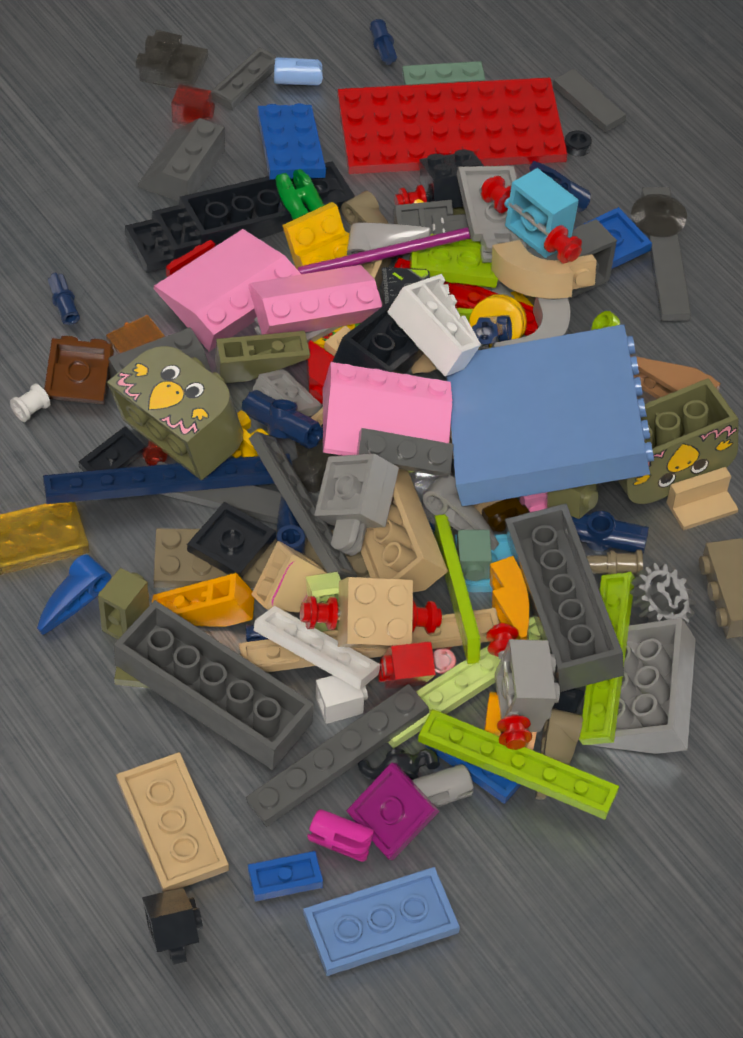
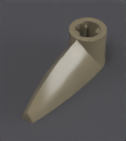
[341,191,397,260]
[535,709,583,800]

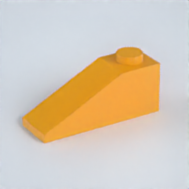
[152,573,255,627]

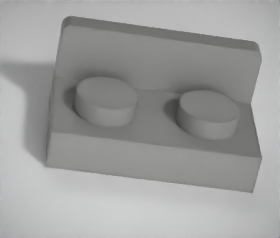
[252,369,322,417]

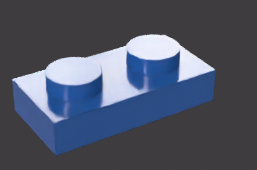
[248,851,323,902]

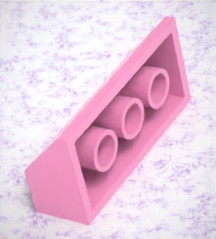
[248,265,383,335]

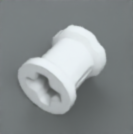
[10,383,51,422]

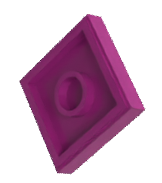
[346,762,440,860]

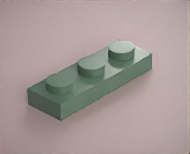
[402,61,486,85]

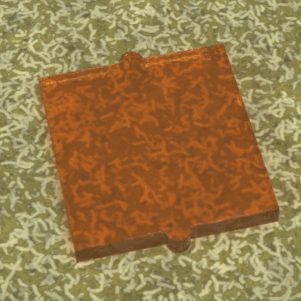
[106,315,165,354]

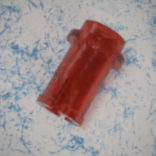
[143,440,167,466]

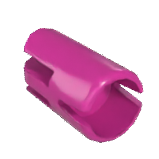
[307,809,374,862]

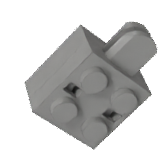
[314,454,399,556]

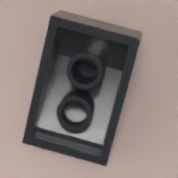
[332,299,424,374]

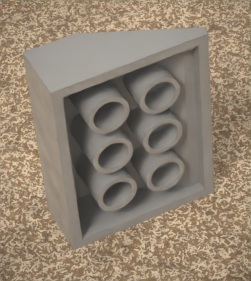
[581,618,696,754]

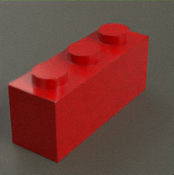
[378,641,436,690]

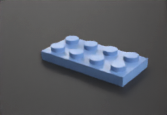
[303,867,460,976]

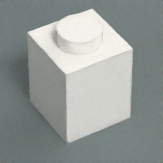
[315,675,368,724]

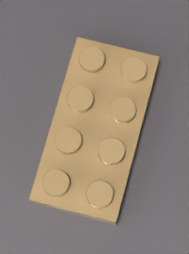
[116,752,229,892]

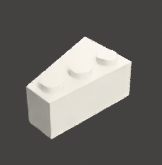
[387,274,481,377]

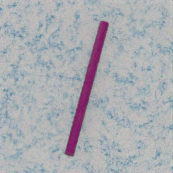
[298,227,471,274]

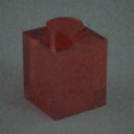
[171,84,215,125]

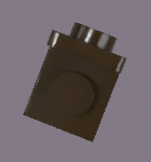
[482,497,530,532]

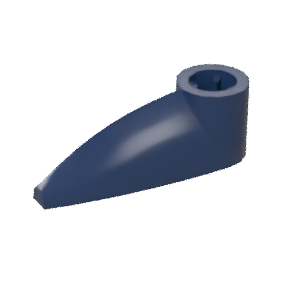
[529,161,591,213]
[276,496,305,555]

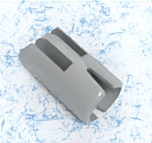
[412,764,474,808]

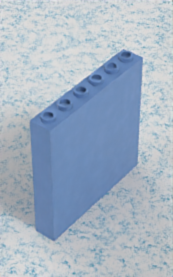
[447,324,654,507]

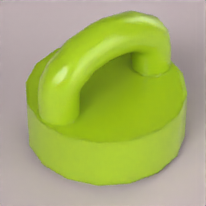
[591,311,620,330]

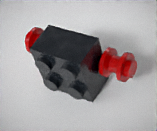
[394,149,484,208]

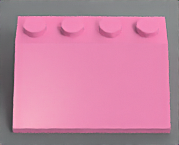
[153,229,301,352]
[323,362,452,456]

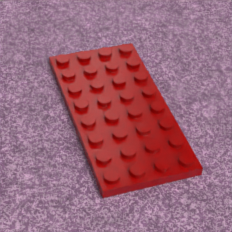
[337,77,567,174]

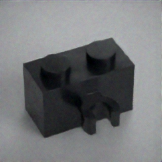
[142,887,203,965]

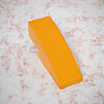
[490,556,529,640]

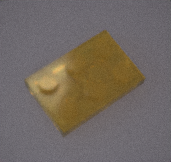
[0,502,90,575]

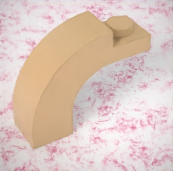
[491,240,597,299]

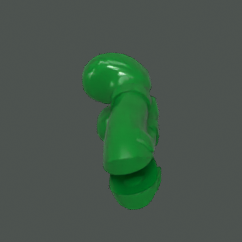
[276,169,324,220]

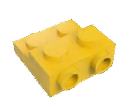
[282,202,349,270]

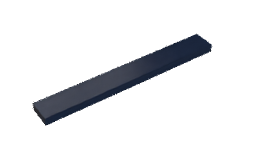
[43,453,293,504]

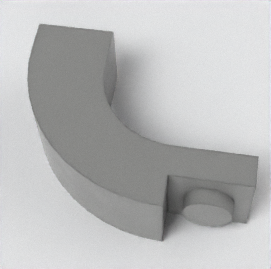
[492,297,571,348]

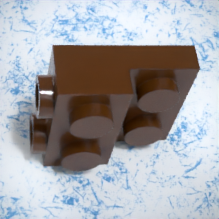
[44,336,114,405]

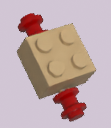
[300,577,442,649]

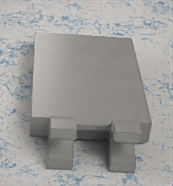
[456,166,527,263]

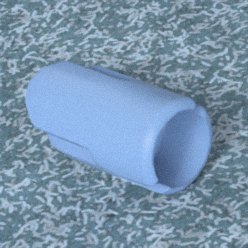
[274,57,323,86]

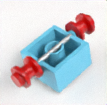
[481,168,582,263]

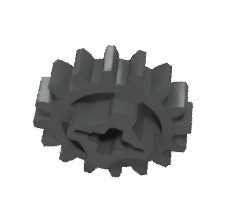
[630,563,695,624]

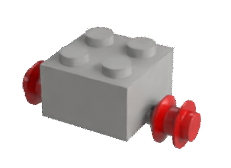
[486,623,560,750]

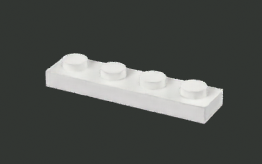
[254,606,380,690]

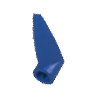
[37,554,111,635]

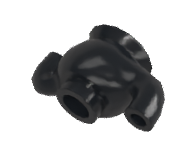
[358,749,440,781]

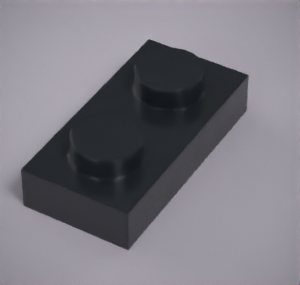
[78,426,146,472]

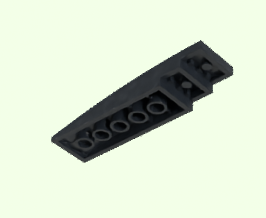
[125,161,355,273]

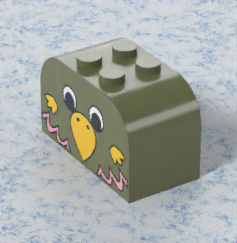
[107,346,243,481]
[617,378,739,504]

